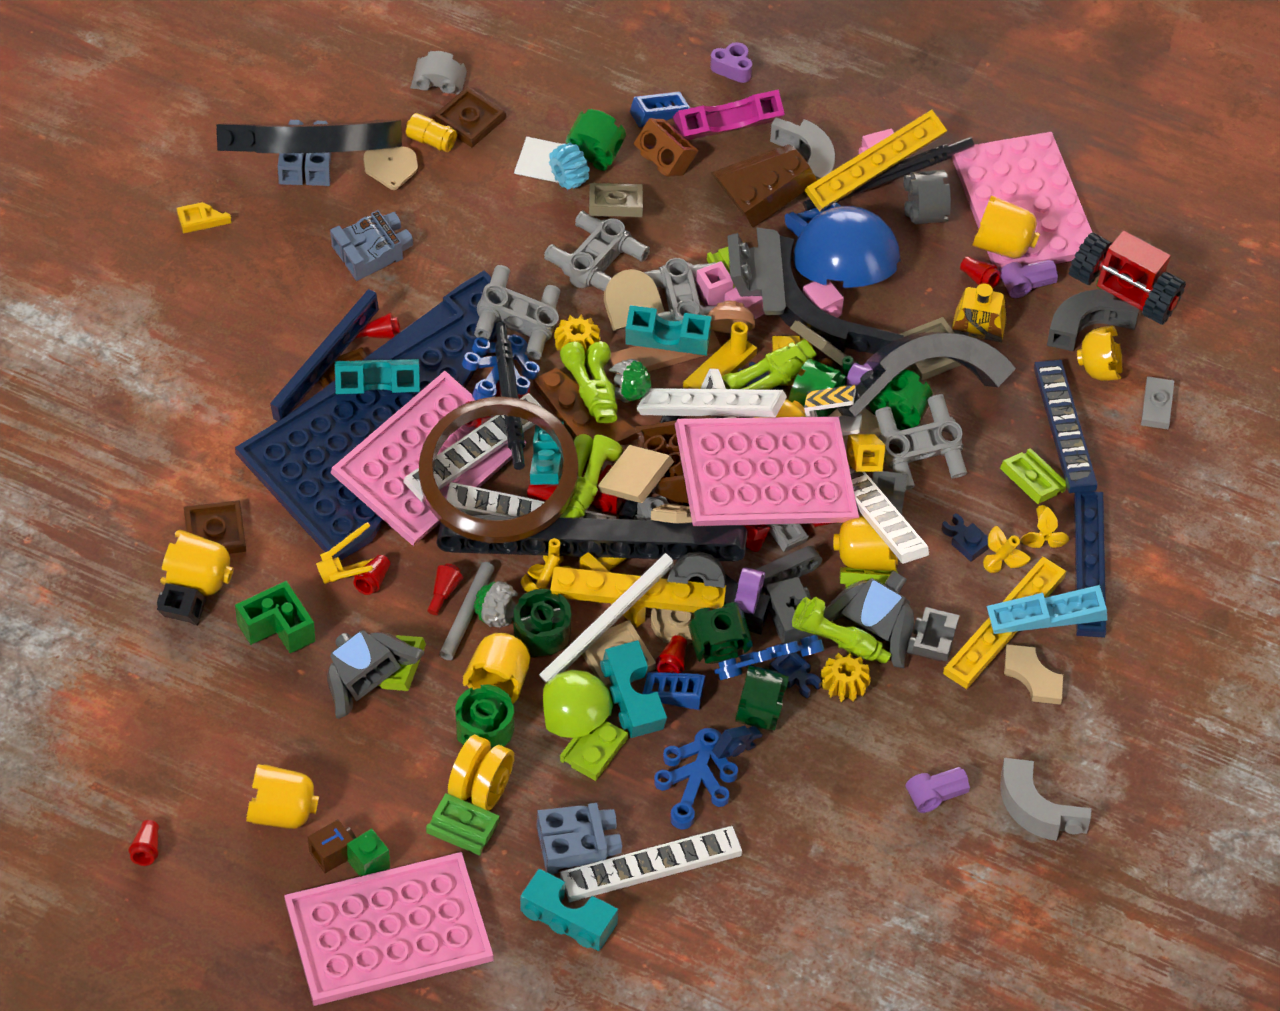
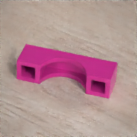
[673,90,785,140]

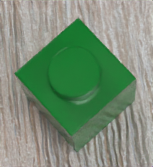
[347,828,390,877]

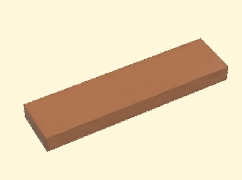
[609,330,721,375]

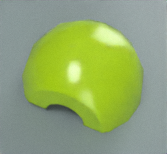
[543,670,613,738]

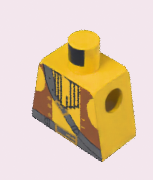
[952,284,1006,342]

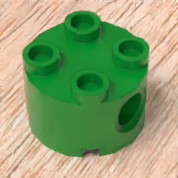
[565,109,626,171]
[788,359,847,417]
[869,369,933,430]
[455,684,514,749]

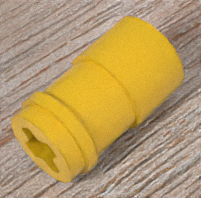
[406,113,457,152]

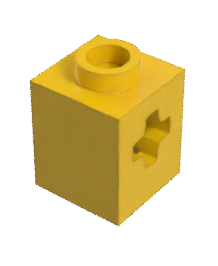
[846,434,885,472]

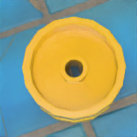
[448,734,514,811]

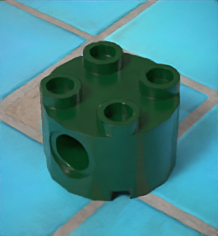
[513,589,572,658]
[688,602,753,664]
[735,665,789,731]

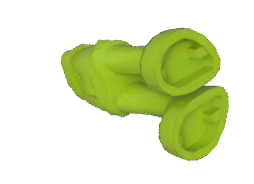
[722,339,816,418]
[560,341,618,423]
[559,434,623,518]
[792,597,891,663]

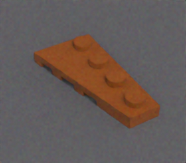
[533,368,638,446]

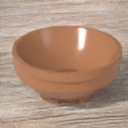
[706,301,755,333]

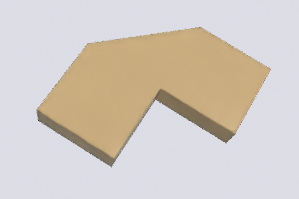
[651,503,692,523]

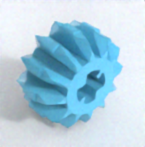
[549,143,589,190]

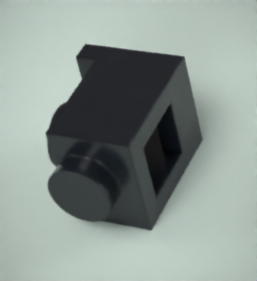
[157,583,206,626]

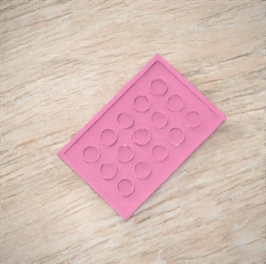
[952,132,1092,271]
[331,371,526,546]
[675,417,859,526]
[284,852,493,1006]

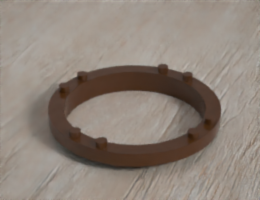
[419,397,578,543]

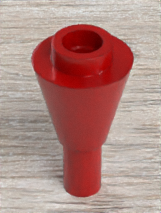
[354,313,401,339]
[427,563,464,616]

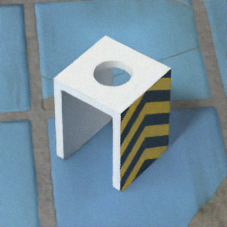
[804,385,862,436]

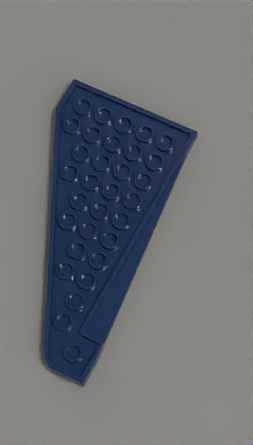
[235,270,496,561]

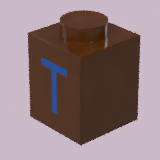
[308,819,356,873]

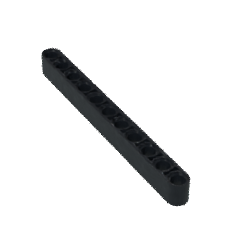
[436,515,748,561]

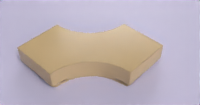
[1004,645,1063,704]

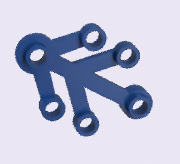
[462,335,540,400]
[714,634,824,680]
[654,728,738,829]

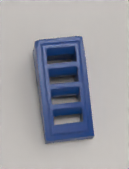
[630,92,690,128]
[643,672,705,710]

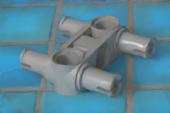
[544,211,650,292]
[644,258,717,321]
[474,265,561,360]
[875,394,967,491]

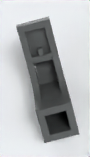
[1047,290,1139,351]

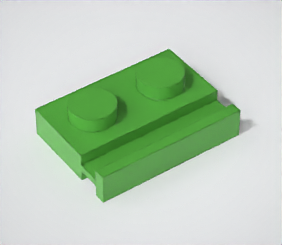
[426,793,500,856]

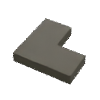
[790,321,856,366]

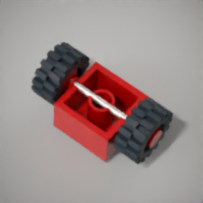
[1069,230,1186,325]

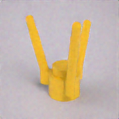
[316,523,374,584]

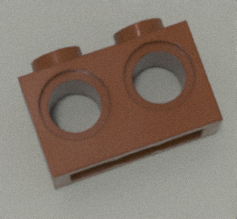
[634,118,699,177]

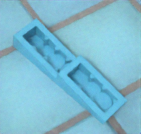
[987,585,1107,634]

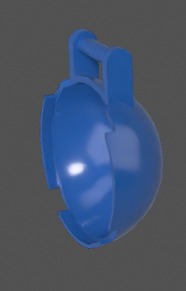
[785,202,901,288]

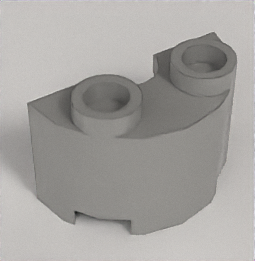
[410,51,467,94]

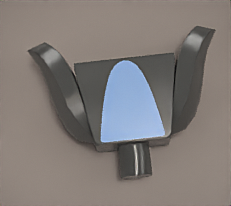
[824,571,914,669]
[327,631,424,719]

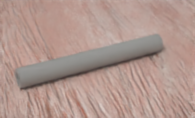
[439,562,495,660]

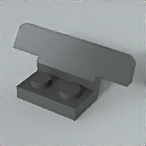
[728,227,786,315]

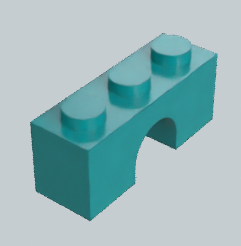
[626,305,712,356]
[335,359,420,394]
[600,640,667,738]
[520,869,618,951]

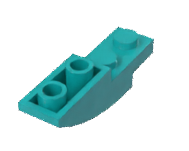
[530,421,564,485]

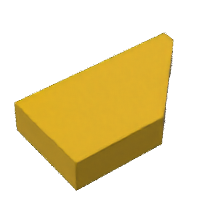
[177,202,231,233]

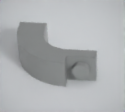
[770,117,835,180]
[1000,758,1091,841]

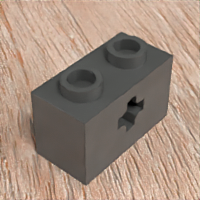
[765,577,814,644]

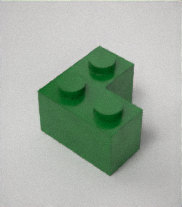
[235,581,316,654]

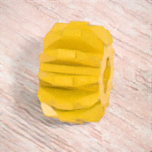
[554,314,601,353]
[821,652,871,702]

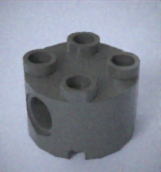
[904,170,951,224]

